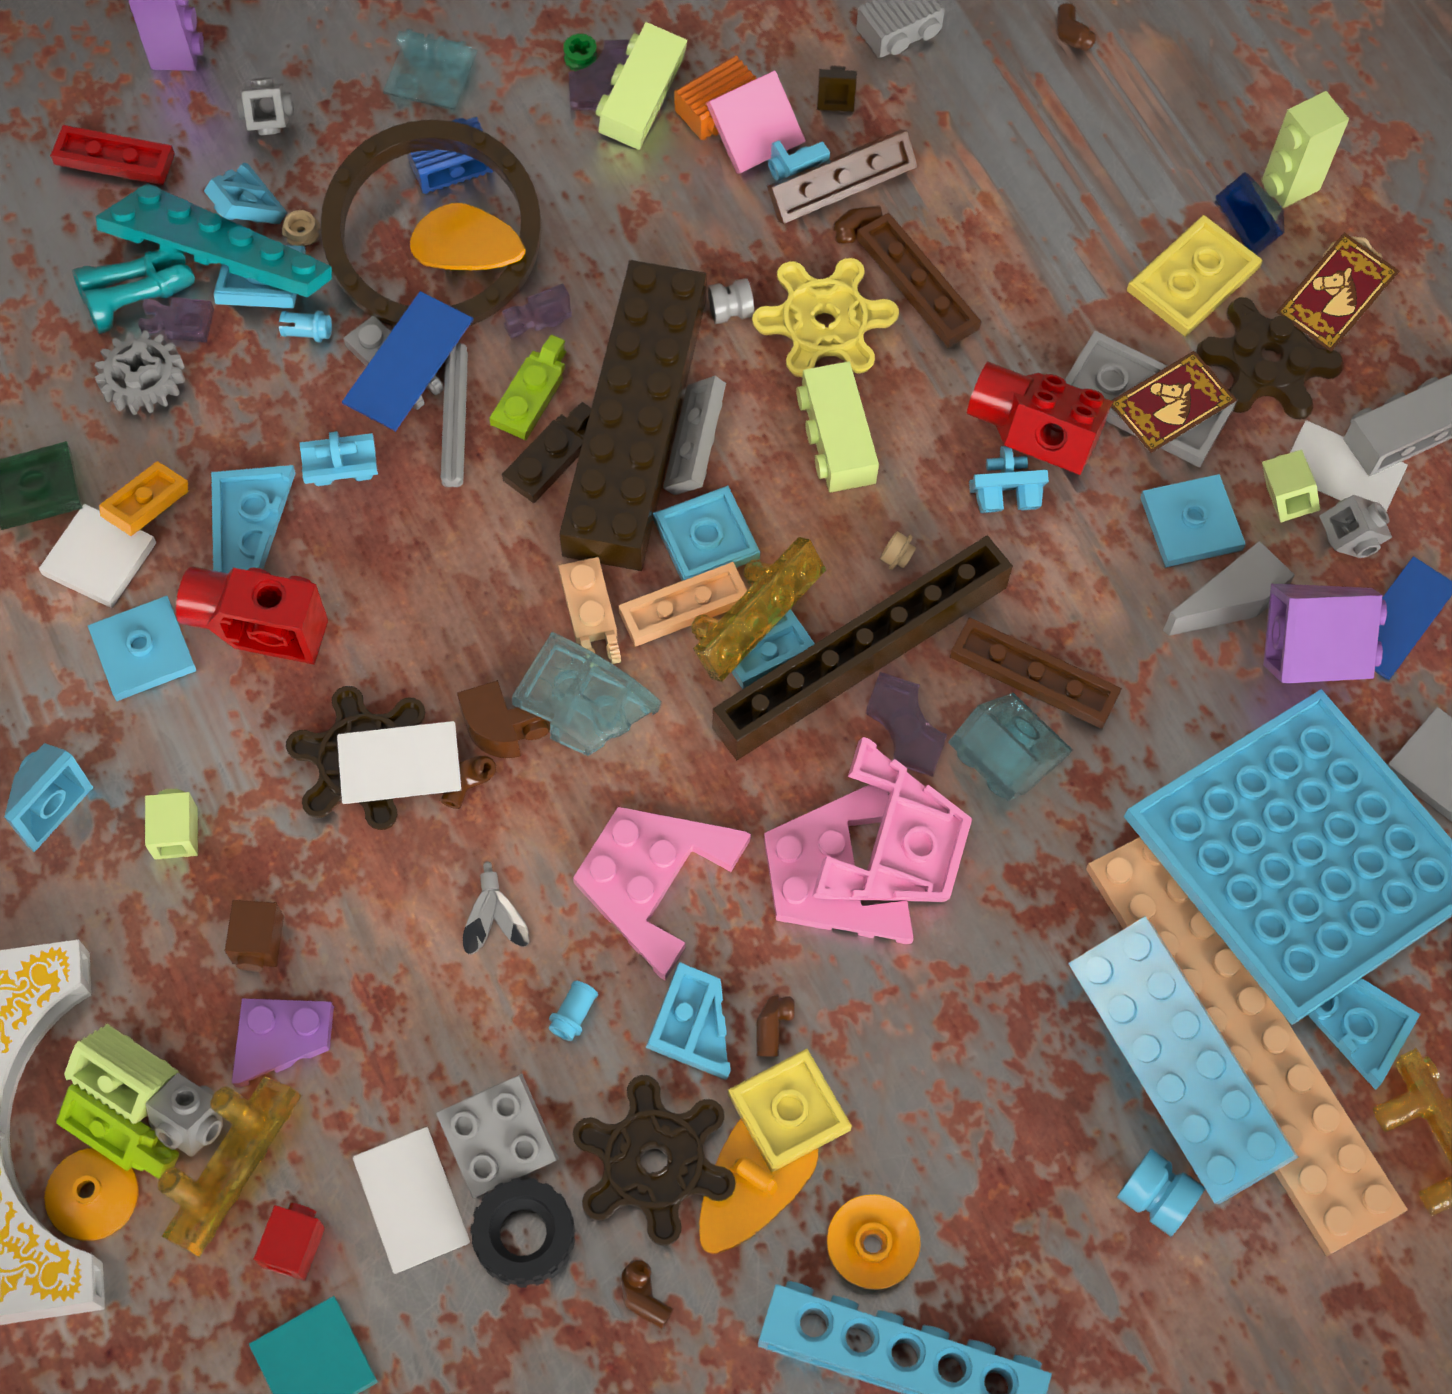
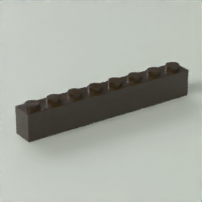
[712,535,1013,761]

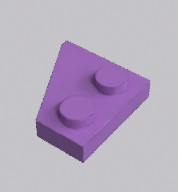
[232,998,334,1088]

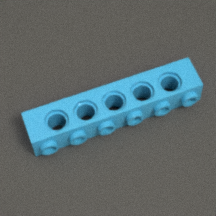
[758,1281,1052,1394]

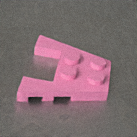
[812,737,972,902]
[764,785,914,944]
[573,807,751,980]

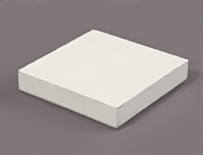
[39,504,156,608]

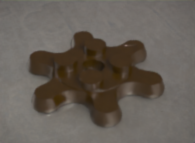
[1196,297,1343,420]
[286,686,426,830]
[573,1075,736,1246]

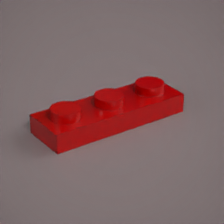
[50,125,175,185]

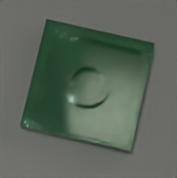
[0,441,83,530]

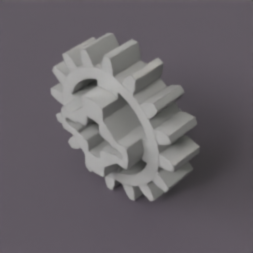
[95,330,185,415]

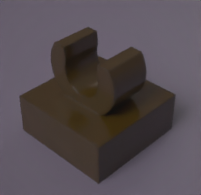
[817,66,857,112]

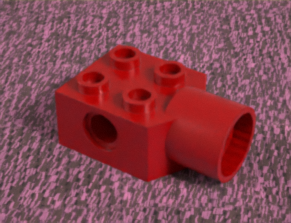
[967,361,1113,475]
[176,566,328,665]

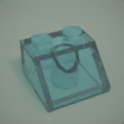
[948,693,1073,801]

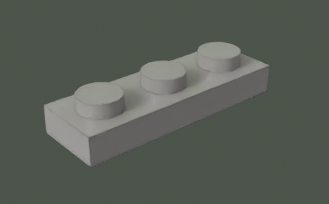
[663,376,726,495]

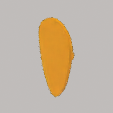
[410,203,526,270]
[699,1119,818,1254]

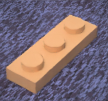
[619,562,750,647]

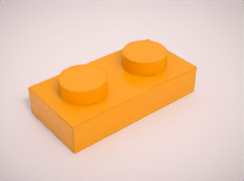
[99,461,189,536]

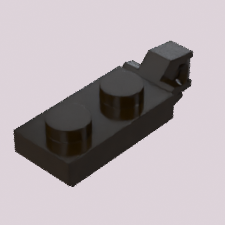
[502,402,591,503]

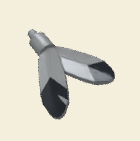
[462,861,530,955]

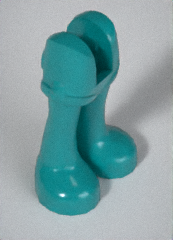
[72,249,195,334]

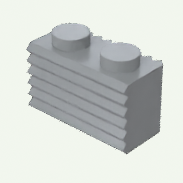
[856,0,945,58]

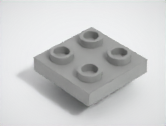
[436,1074,559,1198]

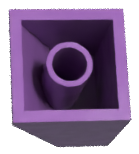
[1263,583,1387,683]

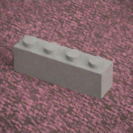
[1343,372,1452,477]

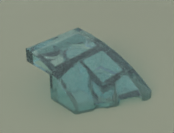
[512,632,661,756]

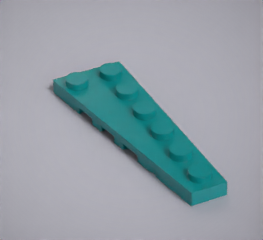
[95,183,332,298]

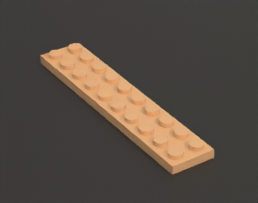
[1086,837,1408,1257]

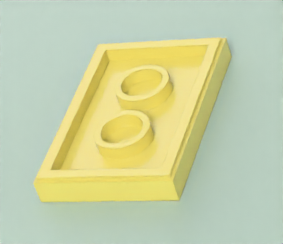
[1127,215,1263,337]

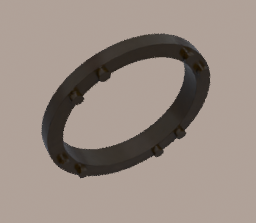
[321,120,541,327]

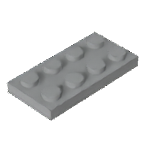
[1065,331,1237,467]

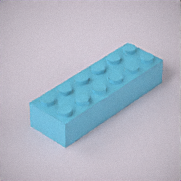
[1068,916,1299,1204]

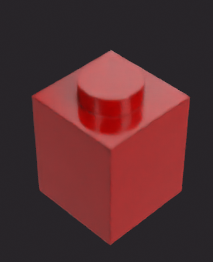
[254,1202,325,1281]

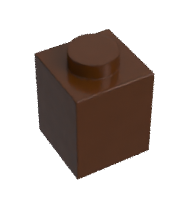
[225,900,284,972]

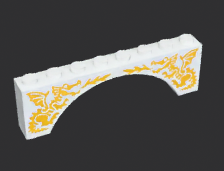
[0,940,105,1325]

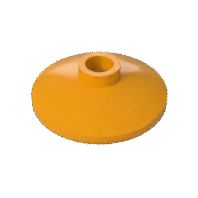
[44,1148,139,1241]
[827,1194,921,1290]

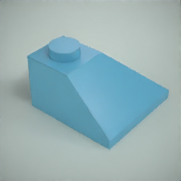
[4,743,93,852]

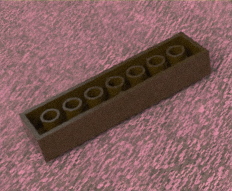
[559,260,707,571]

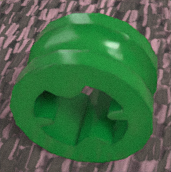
[563,33,597,72]

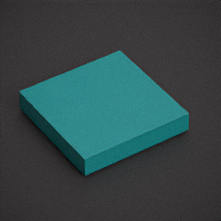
[249,1296,378,1394]

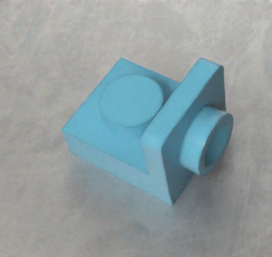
[768,140,830,181]

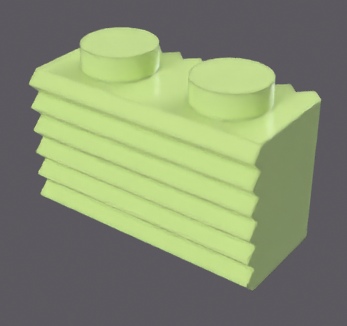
[64,1023,180,1124]

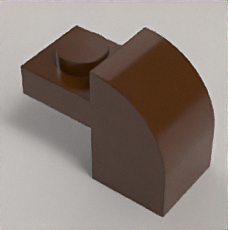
[457,680,556,758]

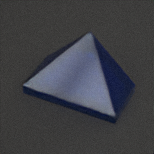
[1215,172,1285,255]

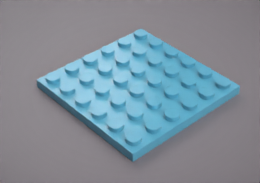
[1123,689,1452,1025]

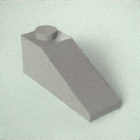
[1163,541,1295,636]

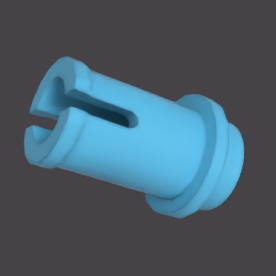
[279,310,332,342]
[549,980,599,1041]

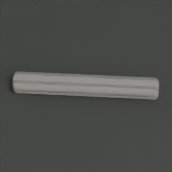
[441,343,468,487]

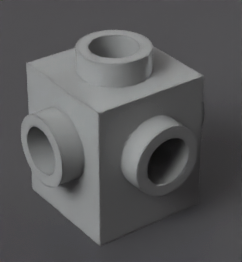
[237,77,294,135]
[1319,495,1392,558]
[145,1073,223,1157]

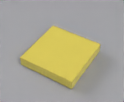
[728,1049,852,1173]

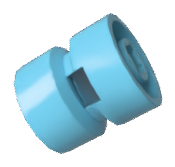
[1117,1149,1205,1237]

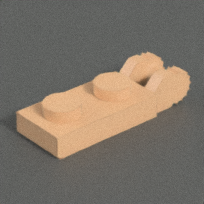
[558,557,621,670]

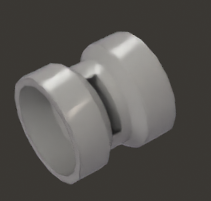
[708,278,754,324]

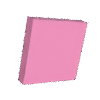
[706,71,806,174]

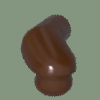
[1057,3,1096,51]
[833,206,883,244]
[440,756,496,809]
[756,994,794,1057]
[620,1260,674,1330]

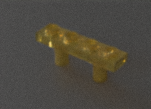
[691,537,826,682]
[1372,1048,1452,1216]
[157,1076,302,1257]

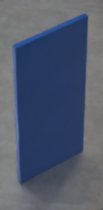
[342,291,473,432]

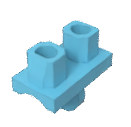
[300,431,378,486]
[969,446,1049,513]

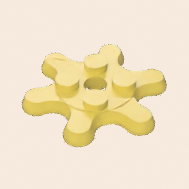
[752,258,899,377]

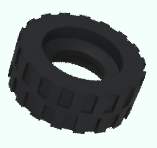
[470,1178,575,1288]

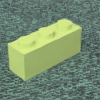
[595,22,687,150]
[1261,91,1349,208]
[796,361,879,493]

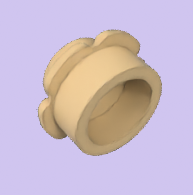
[282,210,320,246]
[880,531,916,570]

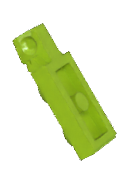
[489,334,566,441]
[56,1084,180,1179]

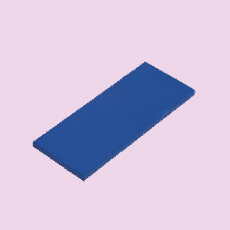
[1375,556,1452,680]

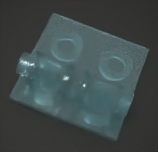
[383,29,477,110]

